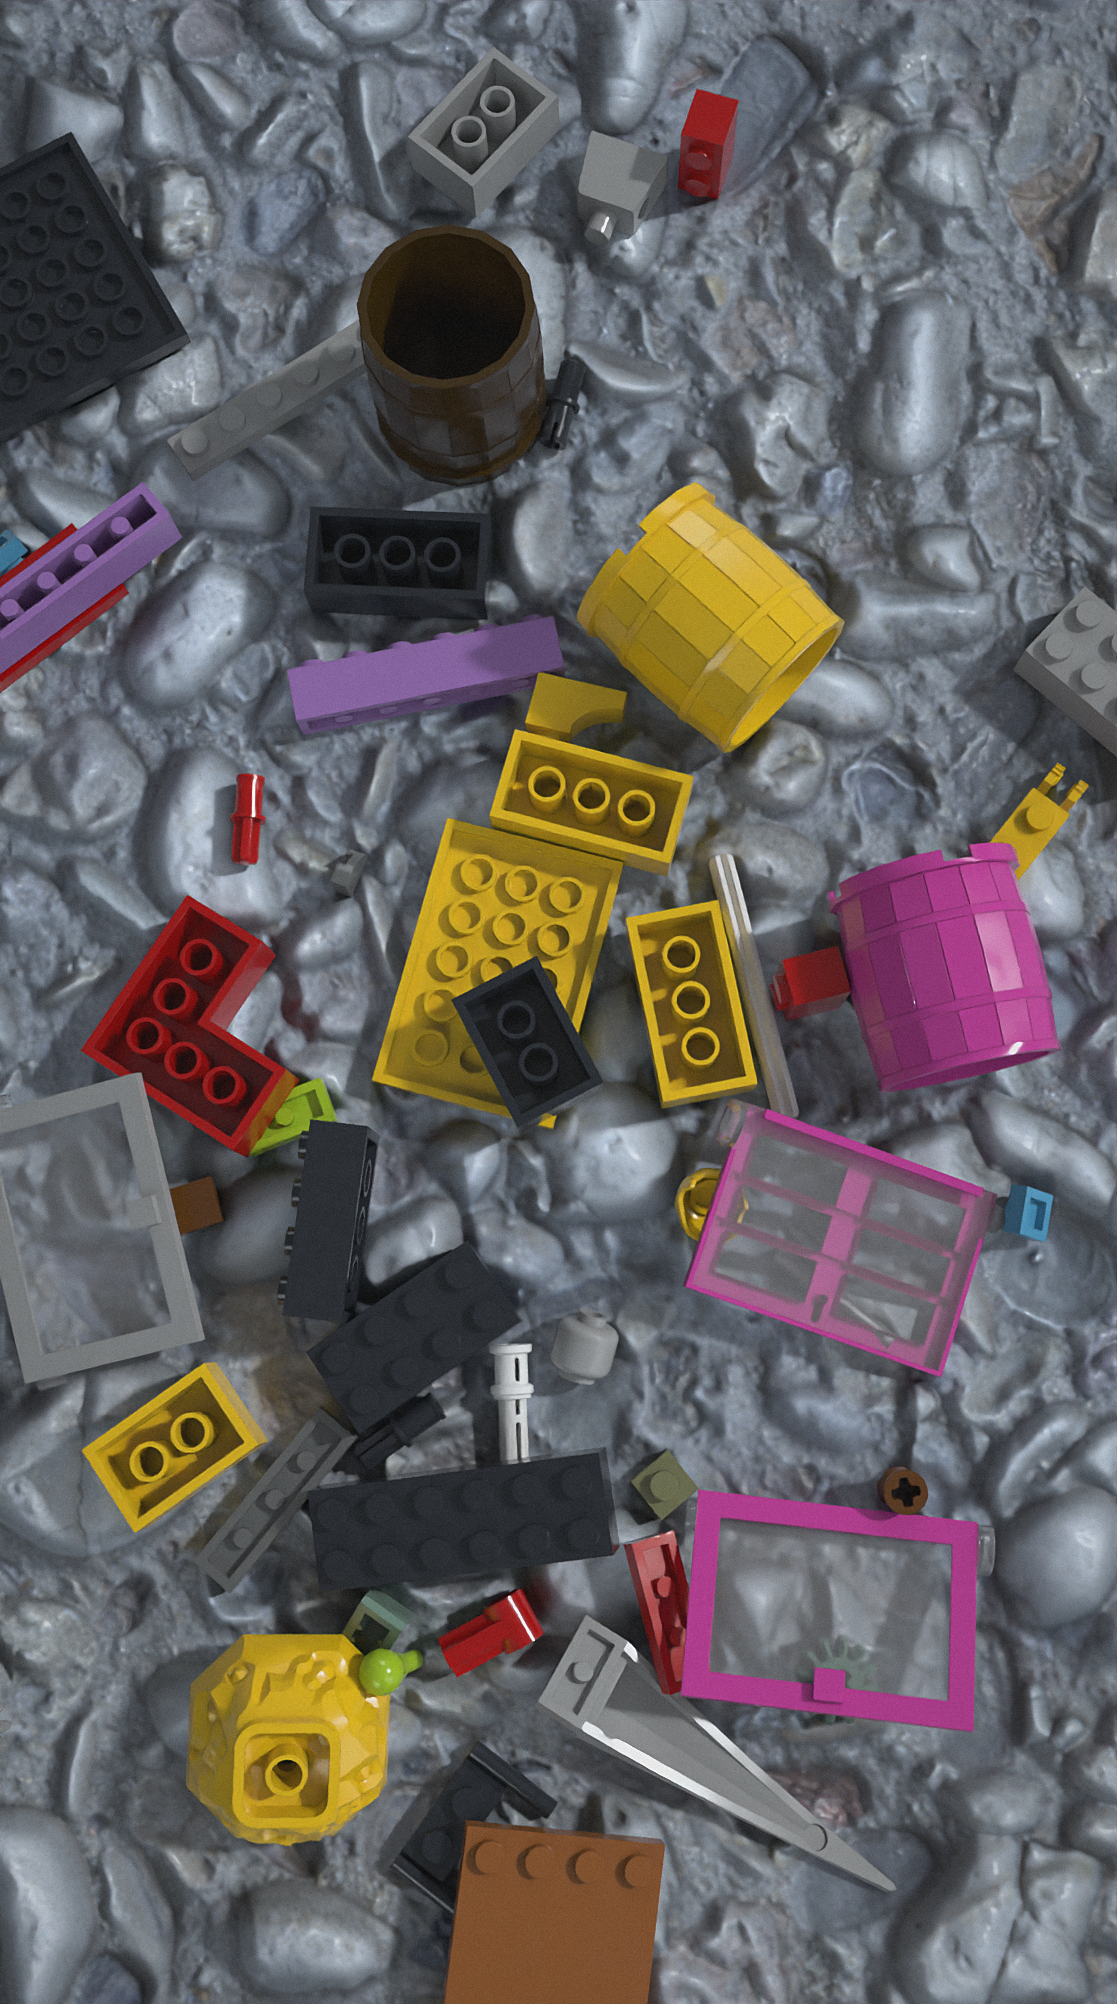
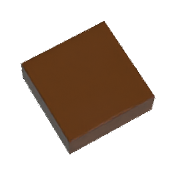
[169,1176,226,1236]

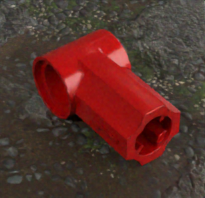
[438,1587,544,1678]

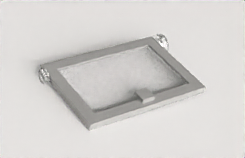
[0,1073,205,1390]

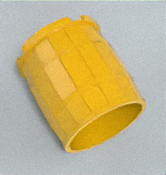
[577,482,845,753]

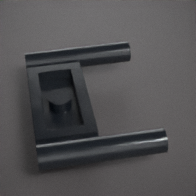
[390,1740,558,1917]

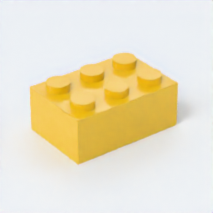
[82,1362,268,1533]

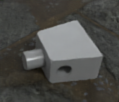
[577,131,669,246]

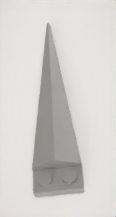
[534,1615,896,1892]

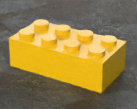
[489,729,694,877]
[625,900,758,1109]

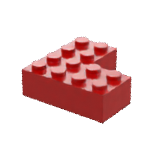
[80,894,300,1158]

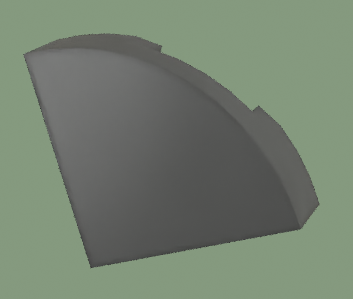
[330,849,368,897]

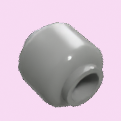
[550,1309,619,1385]

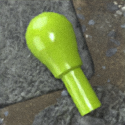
[358,1649,423,1696]

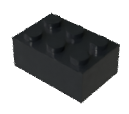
[451,956,604,1133]

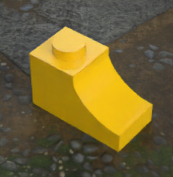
[525,672,627,744]

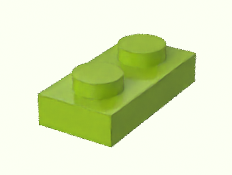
[249,1077,339,1157]

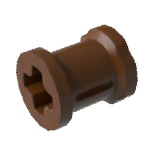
[877,1466,928,1515]

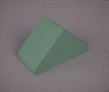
[341,1586,414,1656]

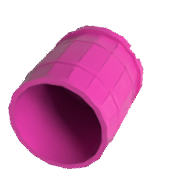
[826,842,1061,1092]

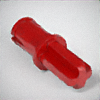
[229,773,266,866]

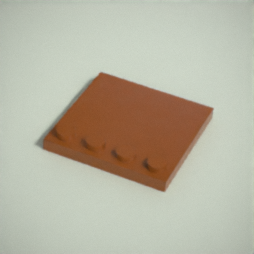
[441,1820,665,2004]

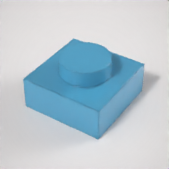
[0,528,28,576]
[1003,1184,1053,1242]

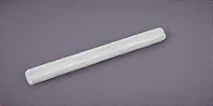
[709,854,799,1118]

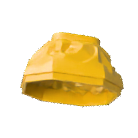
[186,1634,391,1846]

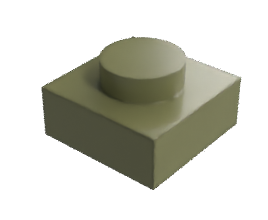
[630,1449,699,1520]

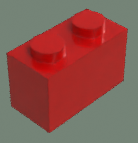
[678,89,739,199]
[769,946,851,1022]

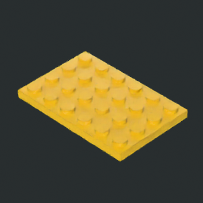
[372,818,624,1130]

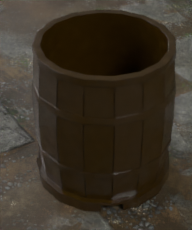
[357,224,548,487]

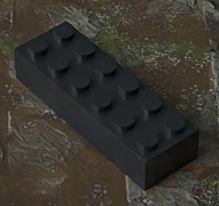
[308,1447,620,1593]

